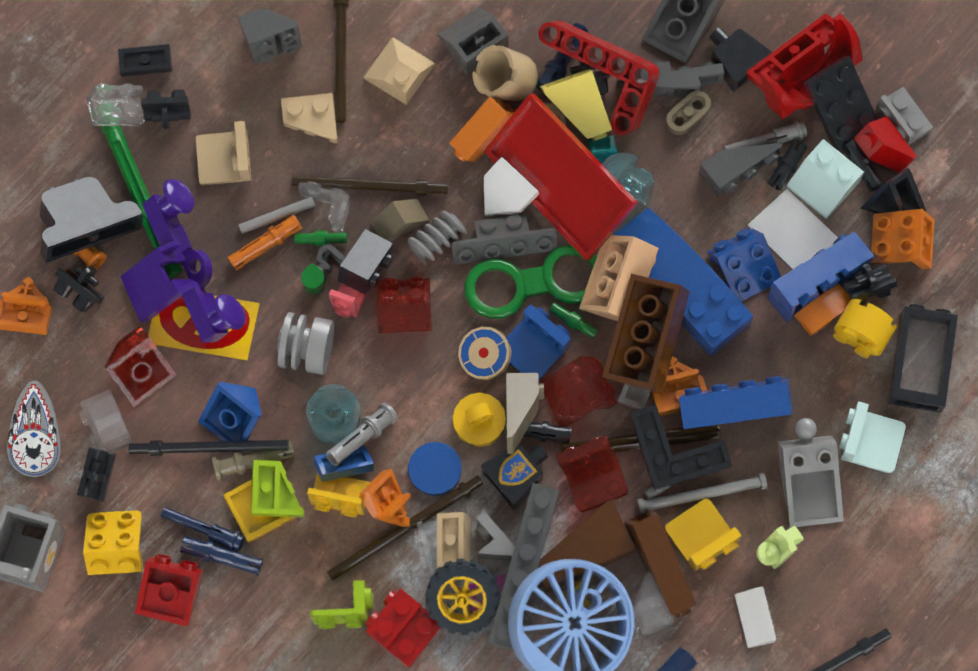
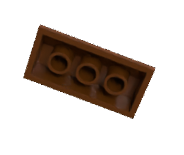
[602,274,690,395]

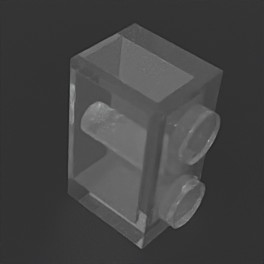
[79,389,133,453]

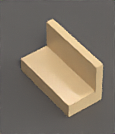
[437,512,471,568]

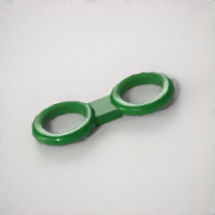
[464,244,597,319]

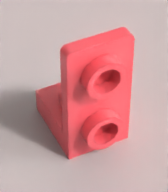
[329,283,367,318]

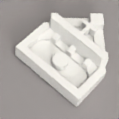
[484,157,539,217]

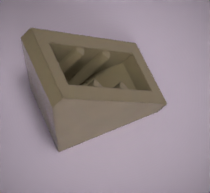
[371,199,429,242]

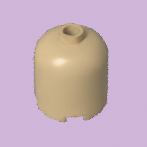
[472,45,538,101]

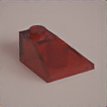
[104,326,177,407]

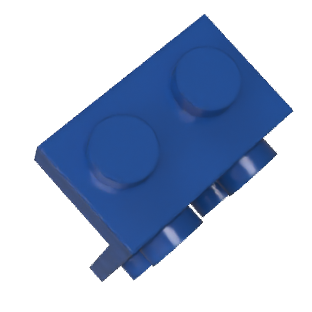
[707,228,781,301]
[506,304,571,380]

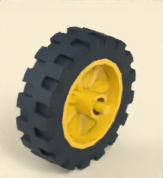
[425,558,500,635]

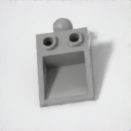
[778,418,844,528]

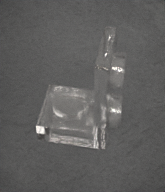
[298,181,351,233]

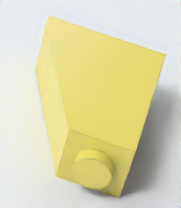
[540,69,612,141]

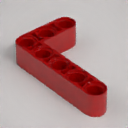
[538,20,660,136]

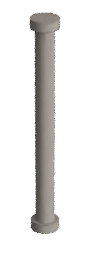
[637,473,767,515]

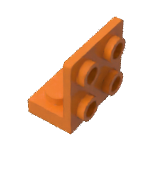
[871,209,935,270]

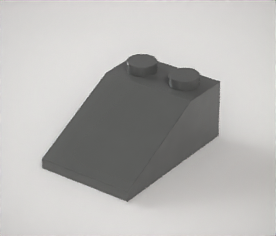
[642,0,725,63]

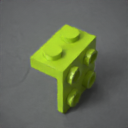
[310,580,374,629]

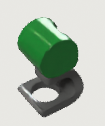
[301,245,345,294]

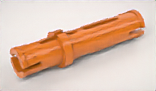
[227,214,303,271]

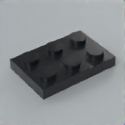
[803,55,878,150]

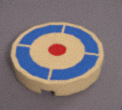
[458,327,512,380]

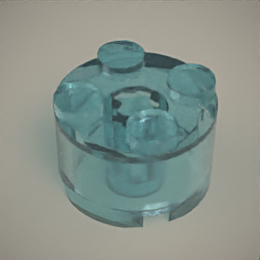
[306,384,362,444]

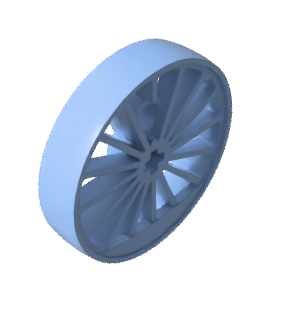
[508,559,634,671]

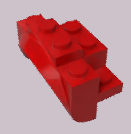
[746,13,863,119]

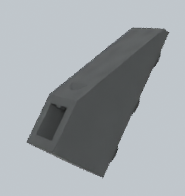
[699,143,783,197]

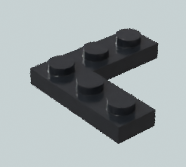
[629,404,732,491]

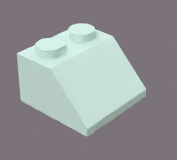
[786,139,864,219]

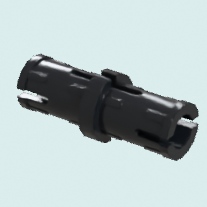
[767,139,808,191]
[842,140,884,192]
[523,421,572,443]

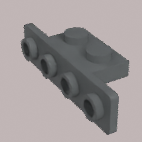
[451,214,558,265]

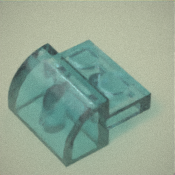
[602,153,655,205]

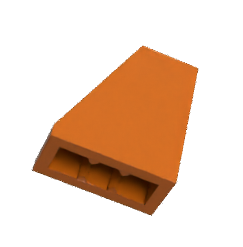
[449,97,516,162]

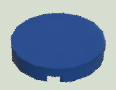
[408,442,462,496]

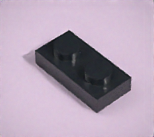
[118,44,172,77]

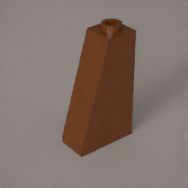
[537,499,635,594]
[624,511,696,618]

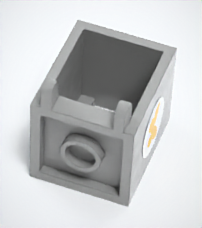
[0,503,66,593]

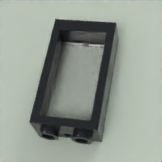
[888,304,958,413]

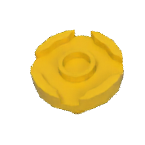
[453,393,506,447]

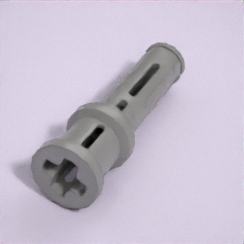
[326,403,398,466]

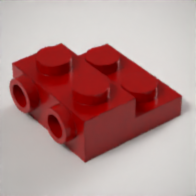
[134,554,203,627]
[365,588,442,668]

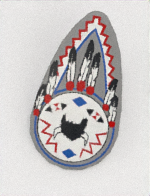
[7,380,61,477]

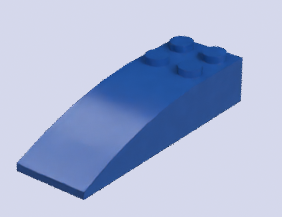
[613,207,753,357]

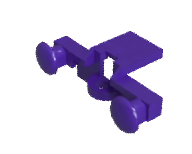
[120,179,246,342]

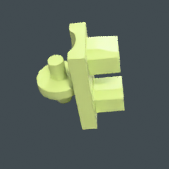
[757,526,804,569]

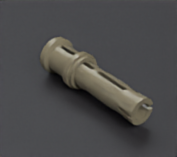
[212,440,295,481]

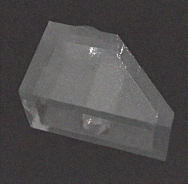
[633,572,674,640]

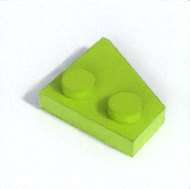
[251,460,304,518]

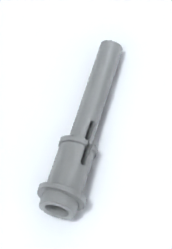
[724,120,807,150]

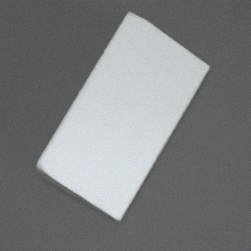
[734,586,776,648]

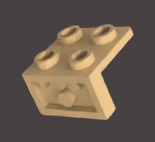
[196,121,252,185]

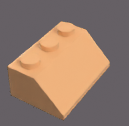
[579,235,659,321]

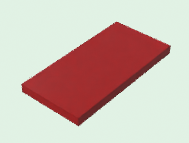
[484,94,638,260]

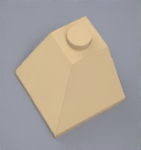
[364,37,435,105]

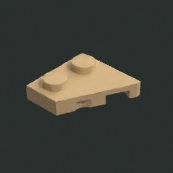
[281,93,338,143]

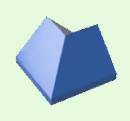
[198,382,262,441]

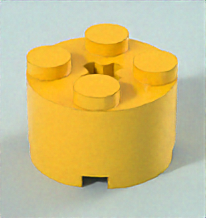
[833,299,897,358]

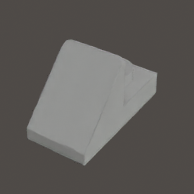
[476,512,515,561]

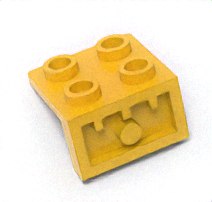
[307,472,370,517]

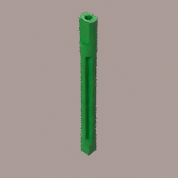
[94,102,182,278]

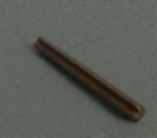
[561,424,720,459]

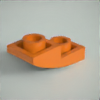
[794,284,851,336]

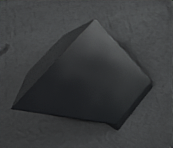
[860,168,926,214]

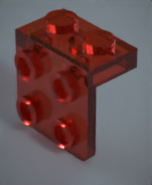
[540,356,617,427]
[556,435,629,513]

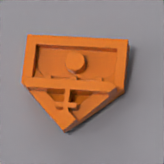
[0,276,52,335]
[651,356,707,417]
[359,469,410,527]

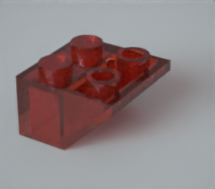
[377,276,432,333]

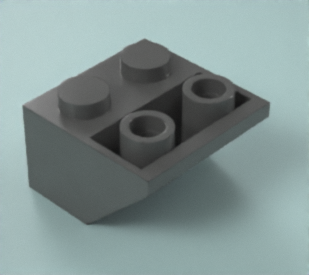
[437,7,509,75]
[238,8,302,64]

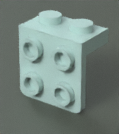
[839,401,906,473]

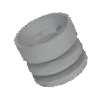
[277,312,334,375]

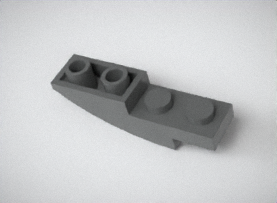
[617,61,724,97]

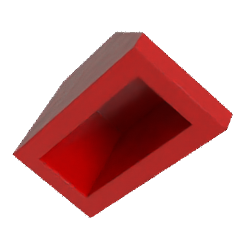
[853,116,917,173]

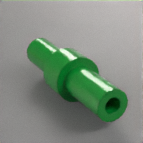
[294,230,348,246]
[549,302,599,339]

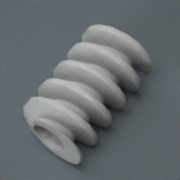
[408,211,467,266]

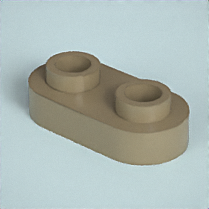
[666,91,711,135]

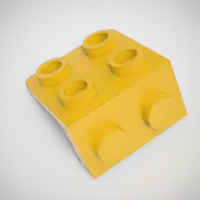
[665,499,742,572]
[83,510,143,575]

